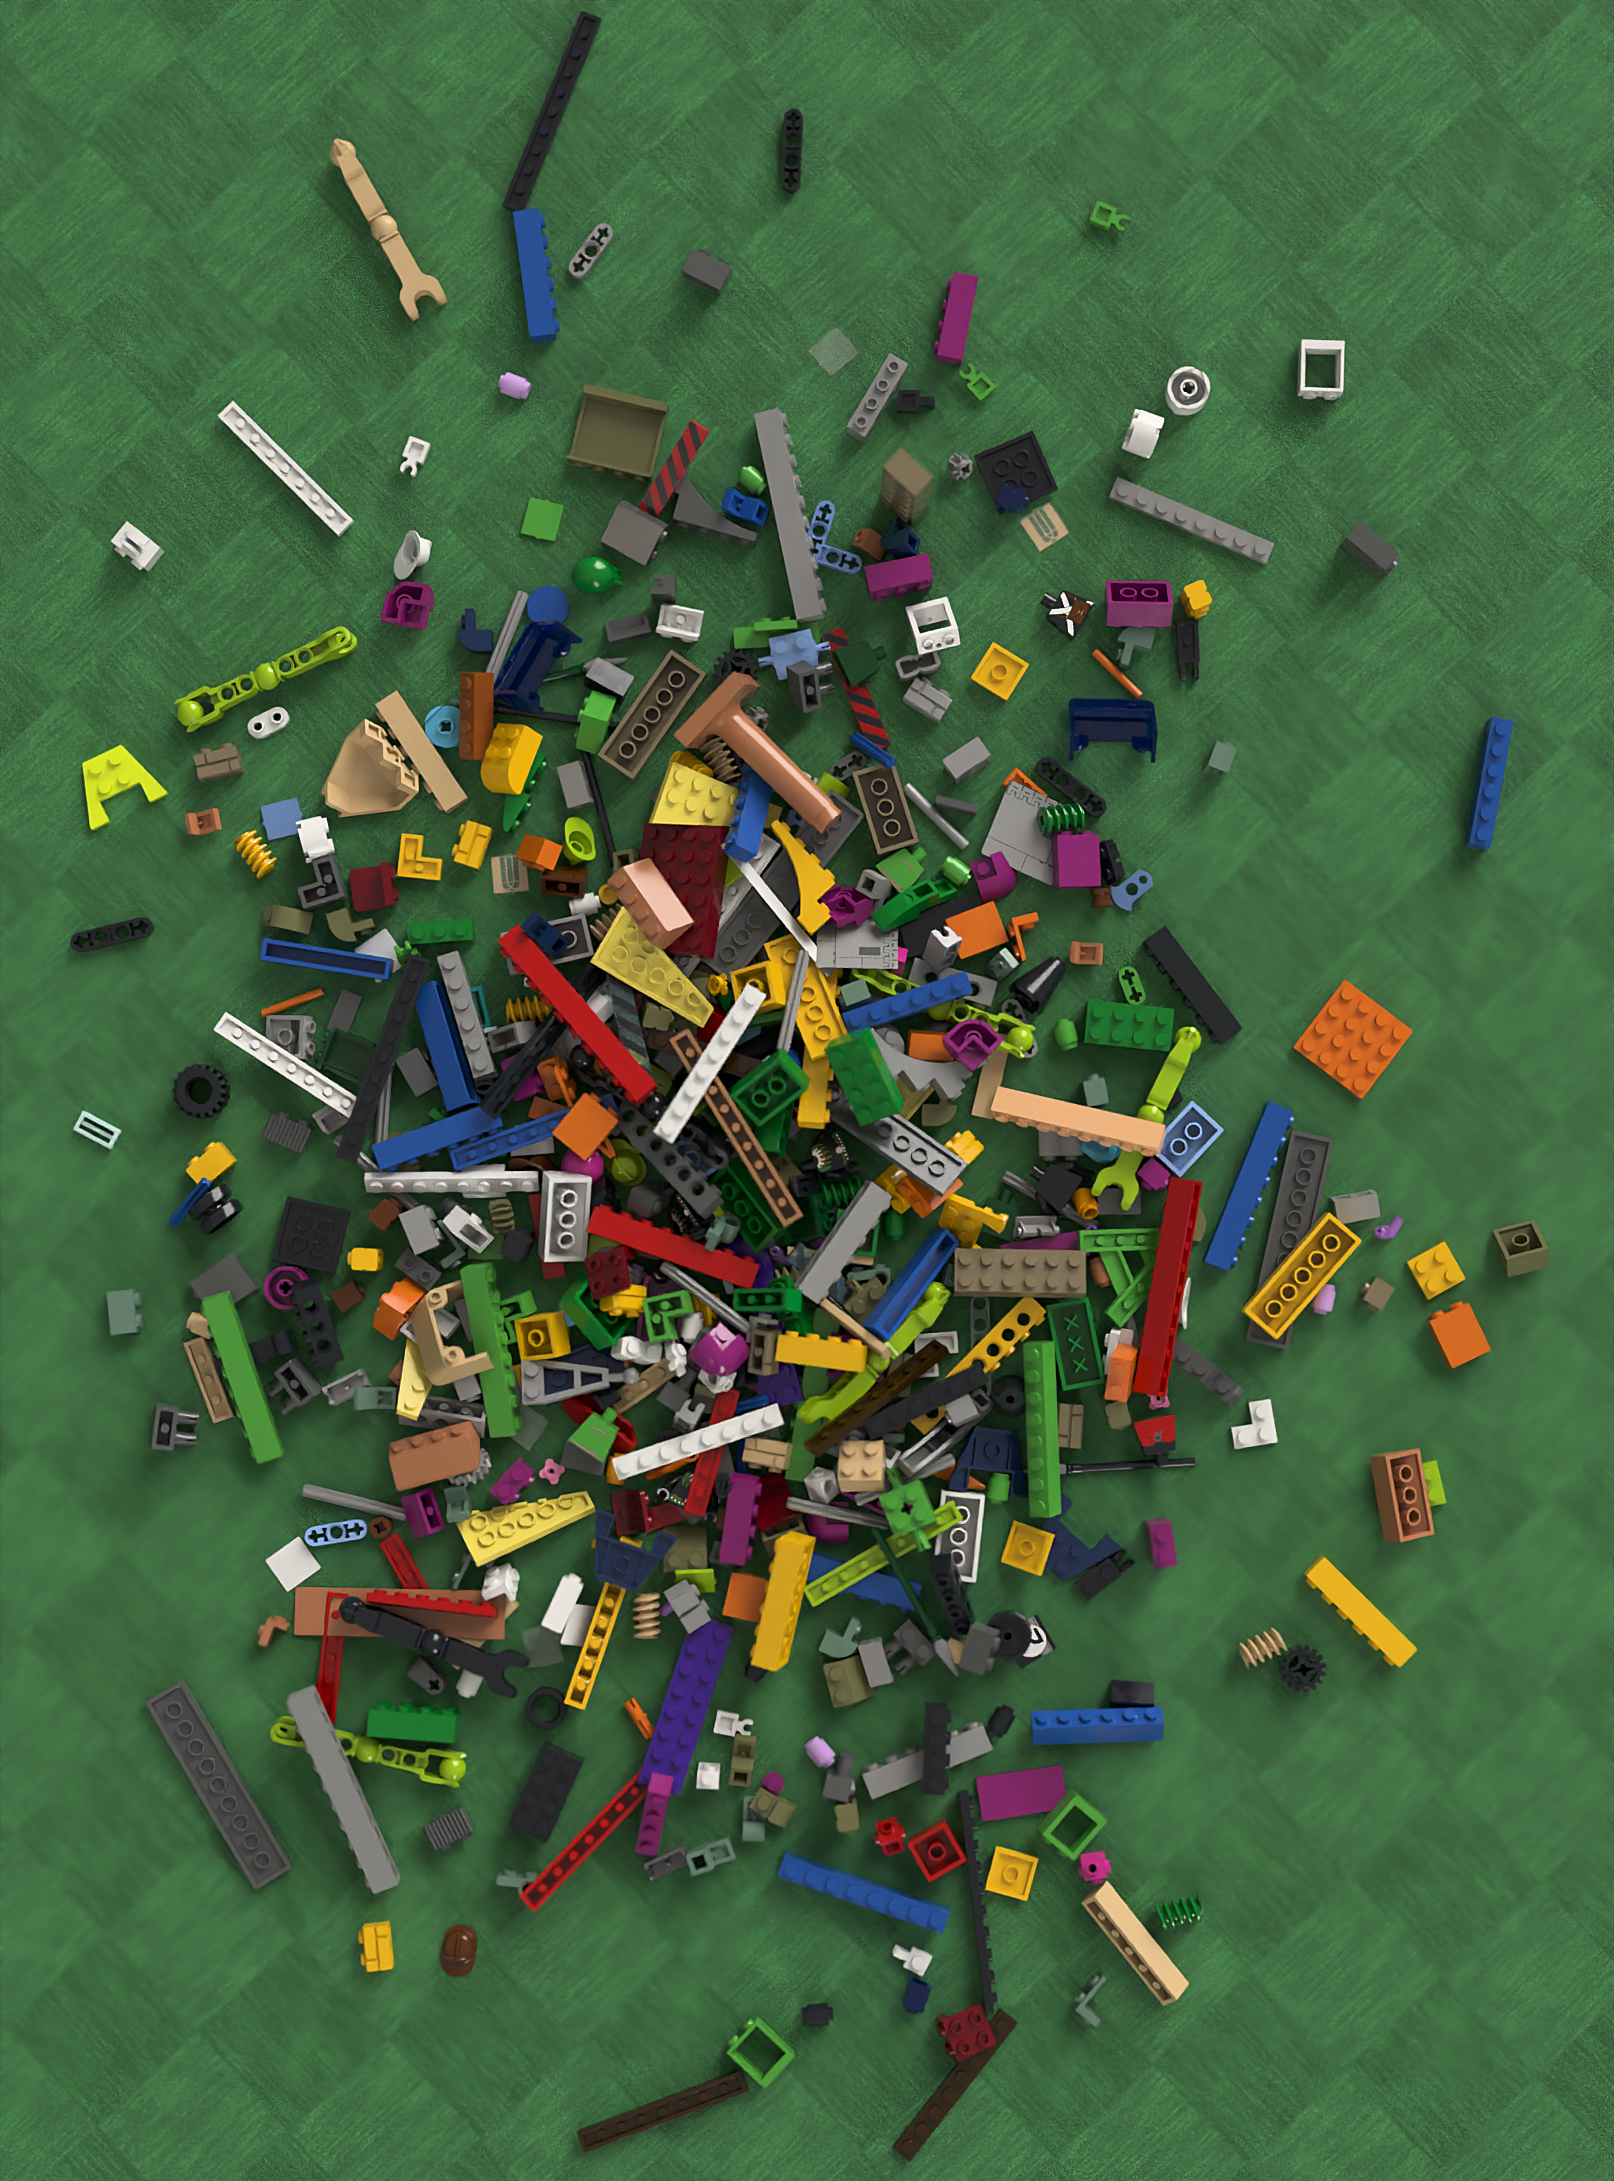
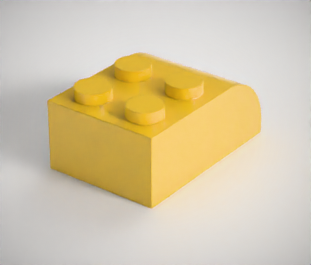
[481,723,543,795]

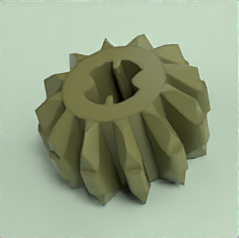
[488,1198,515,1236]

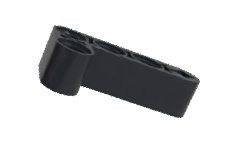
[213,1329,299,1376]

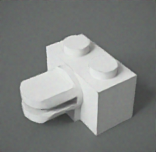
[111,522,164,572]

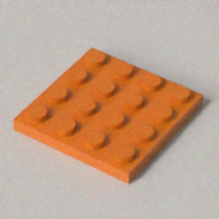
[1292,979,1413,1100]

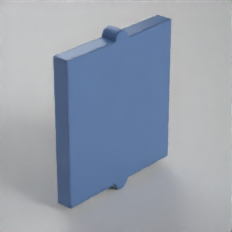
[260,798,304,841]

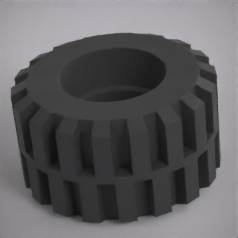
[172,1064,231,1119]

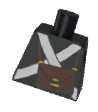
[1040,590,1095,641]

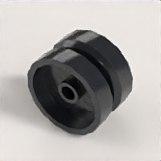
[187,1184,244,1236]
[986,1609,1032,1661]

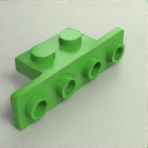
[733,617,820,650]

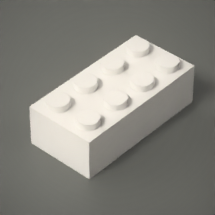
[934,1489,985,1583]

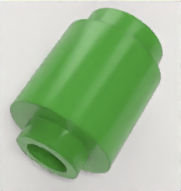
[738,465,769,497]
[940,856,972,886]
[1052,1018,1079,1051]
[986,1472,1011,1505]

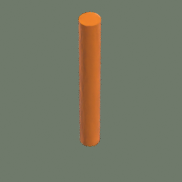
[1091,648,1143,699]
[261,987,324,1018]

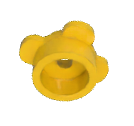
[707,973,728,996]

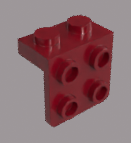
[349,862,400,912]
[584,1245,636,1300]
[755,1472,799,1532]
[609,1489,652,1536]
[935,2004,996,2062]

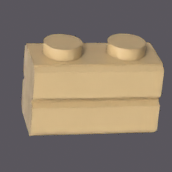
[742,1435,793,1473]

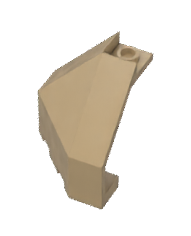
[320,719,419,818]

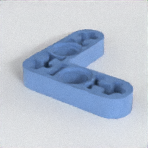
[808,501,862,575]

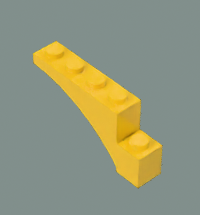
[770,819,835,936]

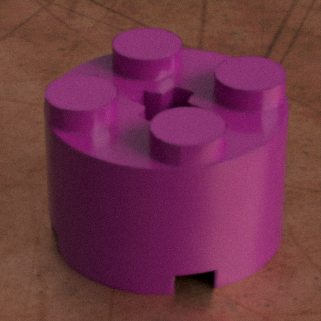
[263,1266,309,1310]

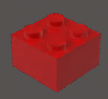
[906,1818,967,1882]

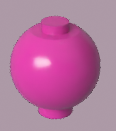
[561,1148,604,1185]

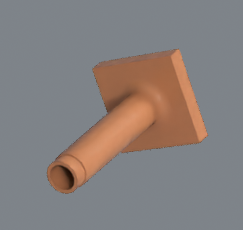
[674,671,842,834]

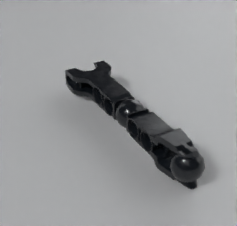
[566,1040,739,1169]
[339,1596,530,1699]

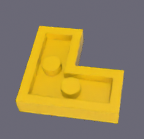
[397,833,443,881]

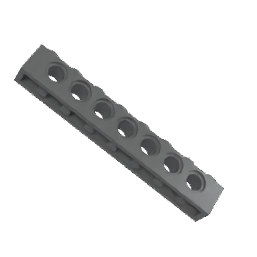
[594,1086,724,1220]

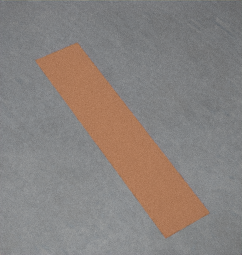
[294,1587,506,1640]

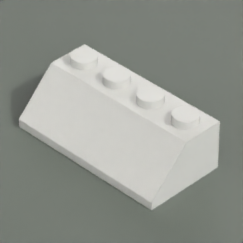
[538,1171,592,1262]

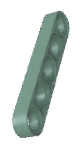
[969,1296,991,1397]

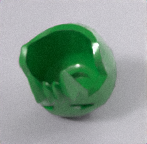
[570,557,623,595]

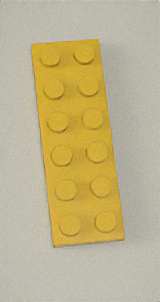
[764,929,848,1061]

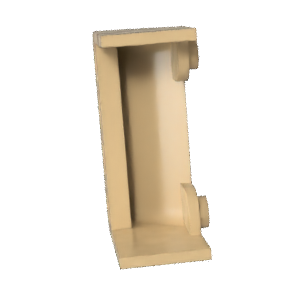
[411,1280,494,1386]

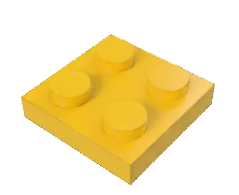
[970,642,1029,701]
[1406,1241,1466,1300]
[1001,1520,1055,1576]
[984,1846,1038,1901]

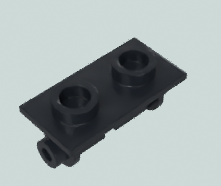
[1099,839,1126,886]

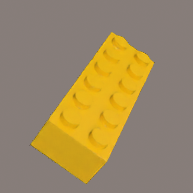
[1241,1212,1362,1340]
[750,1531,816,1672]

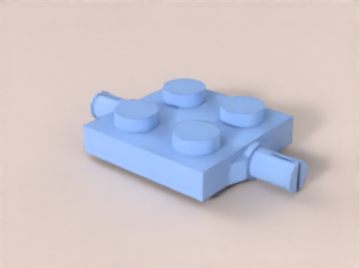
[758,628,831,680]

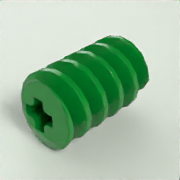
[1037,803,1085,833]
[821,1177,864,1210]
[1155,1894,1203,1931]

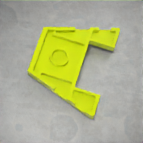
[82,745,168,831]

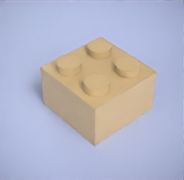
[838,1440,886,1492]

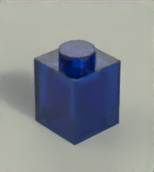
[996,484,1030,515]
[902,1976,931,2014]

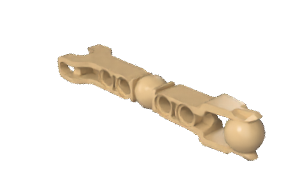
[329,138,447,321]

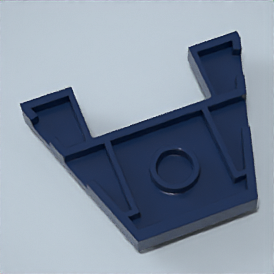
[946,1426,1029,1498]
[1040,1492,1122,1581]
[595,1508,677,1592]

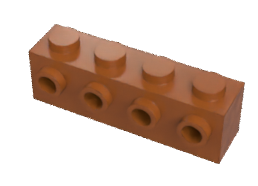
[459,672,494,760]

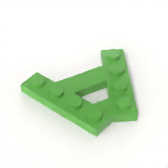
[1077,1228,1160,1328]

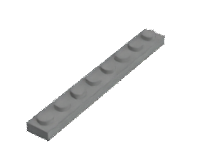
[1109,477,1275,564]

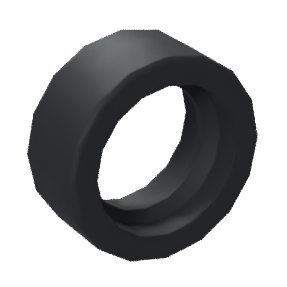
[526,1686,567,1730]

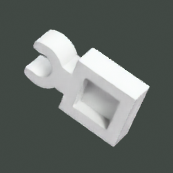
[400,436,431,477]
[664,1340,687,1377]
[713,1710,753,1737]

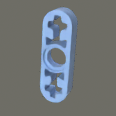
[305,1519,368,1546]

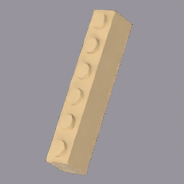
[375,690,469,814]
[1081,1881,1189,2006]

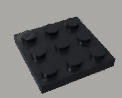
[974,431,1058,516]
[272,1196,351,1274]

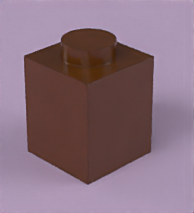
[330,1280,366,1313]

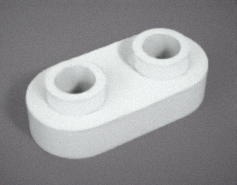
[248,707,290,739]

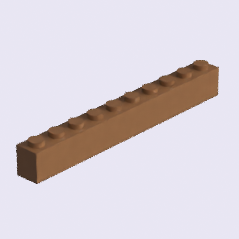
[670,1029,803,1227]

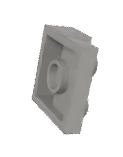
[266,1015,316,1060]

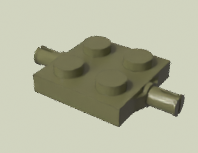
[843,1276,888,1326]

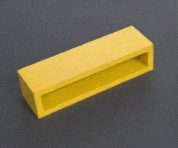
[775,1331,868,1372]

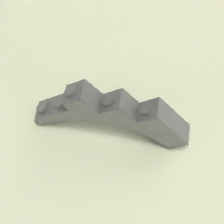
[870,1028,993,1101]

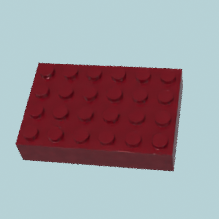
[639,822,729,959]

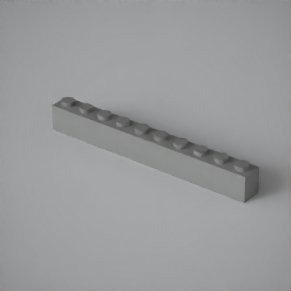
[754,408,827,624]
[286,1685,400,1894]

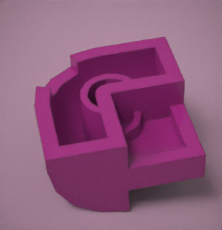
[380,582,434,630]
[969,851,1017,905]
[817,884,873,928]
[942,1019,1004,1073]
[688,1322,749,1376]
[805,1500,848,1544]

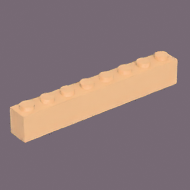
[991,1086,1166,1157]

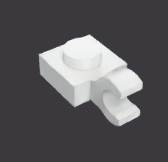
[892,1944,932,1976]

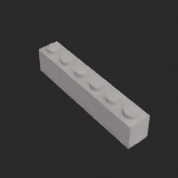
[437,950,498,1082]
[792,1180,892,1304]
[862,1721,993,1799]

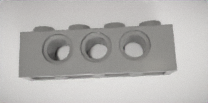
[846,353,908,443]
[908,958,998,1010]
[399,1395,488,1438]

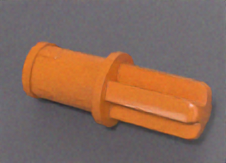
[623,1697,655,1740]

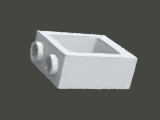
[1297,340,1345,400]
[905,597,961,655]
[541,1573,585,1634]

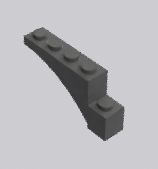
[670,471,758,547]
[1138,1325,1245,1408]
[895,1388,994,1478]

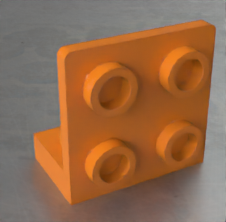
[1006,912,1039,963]
[537,1053,577,1108]

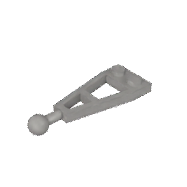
[521,1360,639,1406]

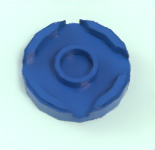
[527,586,570,629]

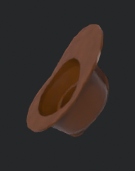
[507,1155,557,1188]
[440,1924,478,1977]

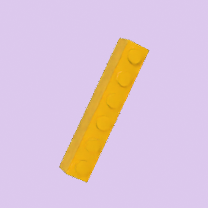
[1303,1555,1418,1668]

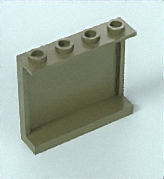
[567,384,669,484]

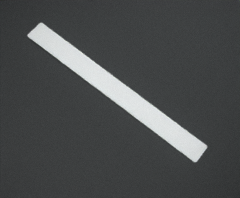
[721,842,835,977]

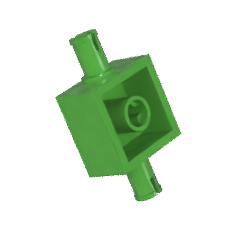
[879,1466,938,1553]

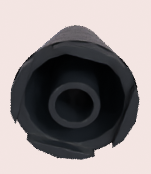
[1008,957,1066,1016]
[589,1177,622,1220]
[989,1374,1026,1418]

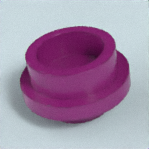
[762,1772,784,1794]

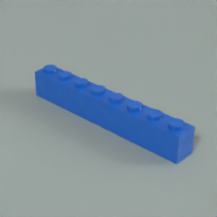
[1202,1101,1294,1271]
[777,1851,950,1934]

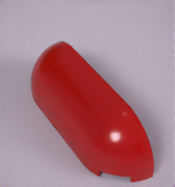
[563,1393,637,1453]

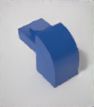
[720,488,770,527]

